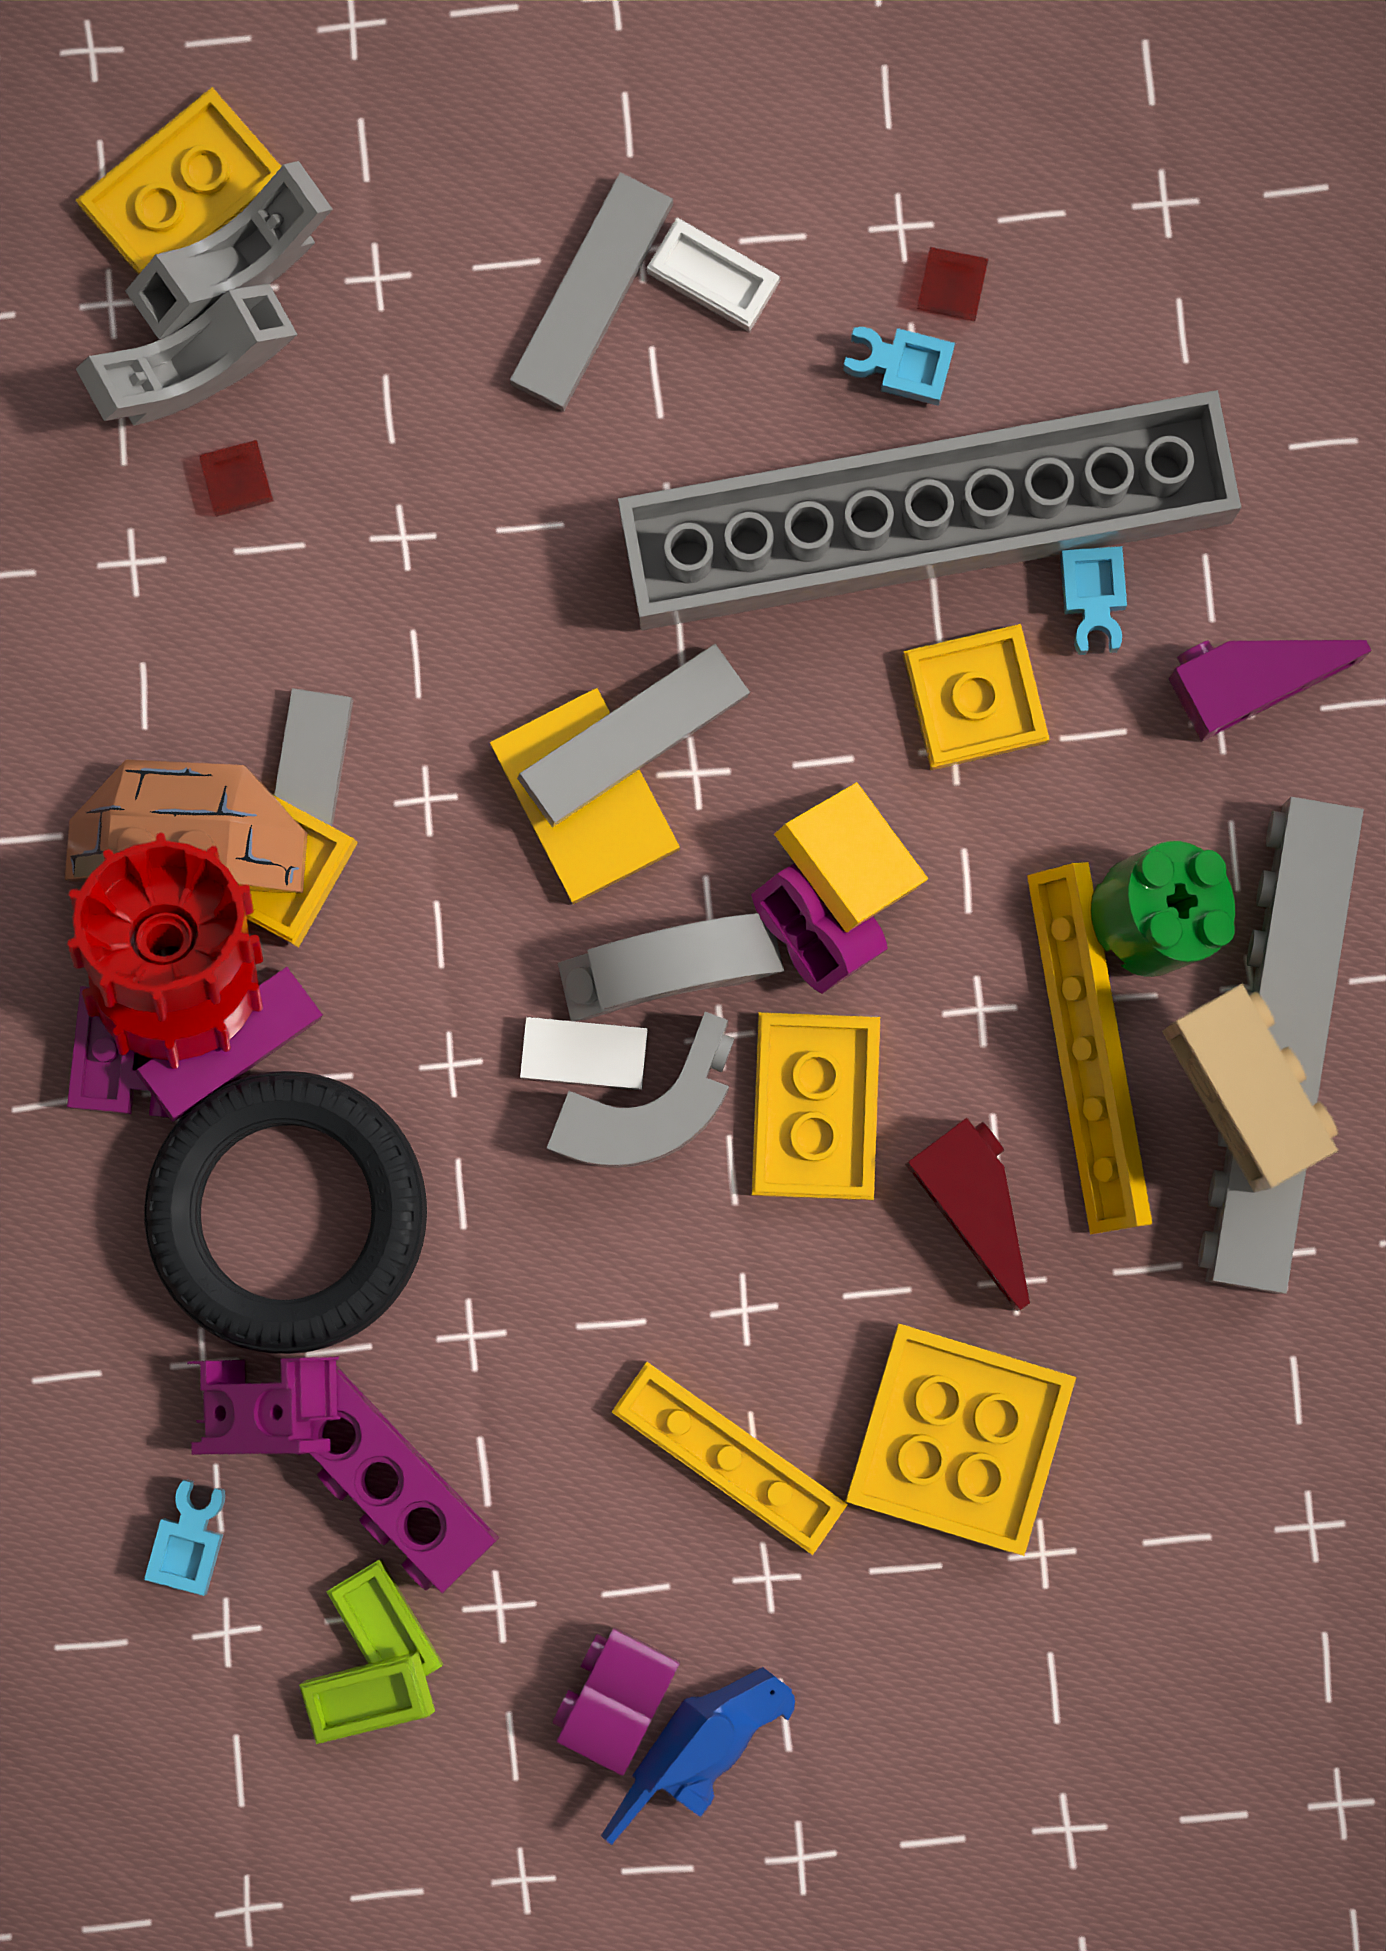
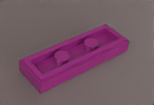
[136,967,323,1123]

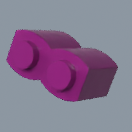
[751,863,888,994]
[552,1627,680,1776]

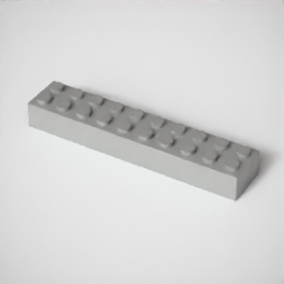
[618,390,1241,631]

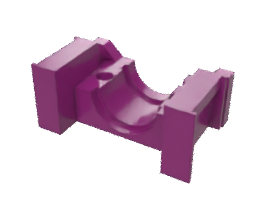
[187,1357,340,1455]

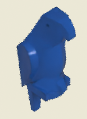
[601,1667,795,1845]

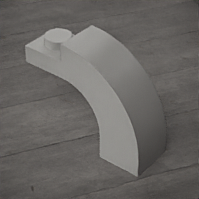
[125,161,333,339]
[76,284,298,426]
[558,913,784,1021]
[547,1012,735,1168]

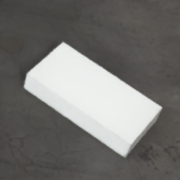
[647,218,780,332]
[520,1017,648,1090]

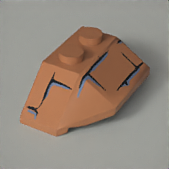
[65,760,308,893]

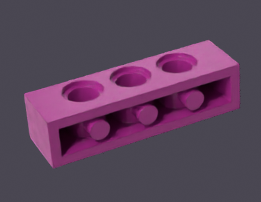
[296,1365,499,1593]

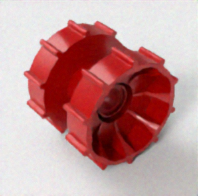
[67,832,263,1069]

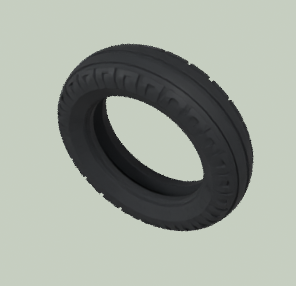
[144,1071,427,1354]

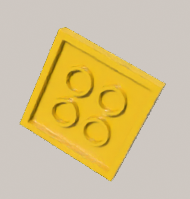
[845,1323,1076,1556]

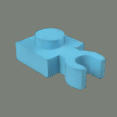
[843,327,955,406]
[1060,546,1127,655]
[144,1479,225,1596]

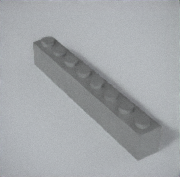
[1198,797,1364,1294]

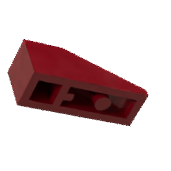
[905,1118,1030,1311]

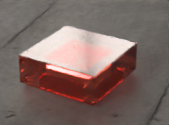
[917,247,988,321]
[199,440,274,517]

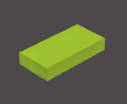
[326,1559,444,1677]
[299,1652,435,1744]

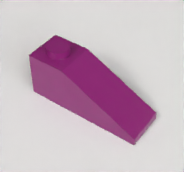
[1168,640,1372,742]

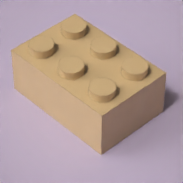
[1162,984,1338,1193]

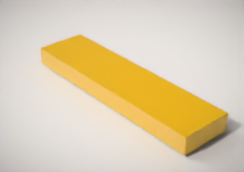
[612,1362,848,1555]

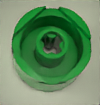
[1091,841,1235,977]

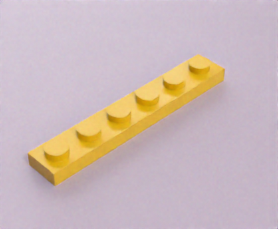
[1027,862,1153,1235]

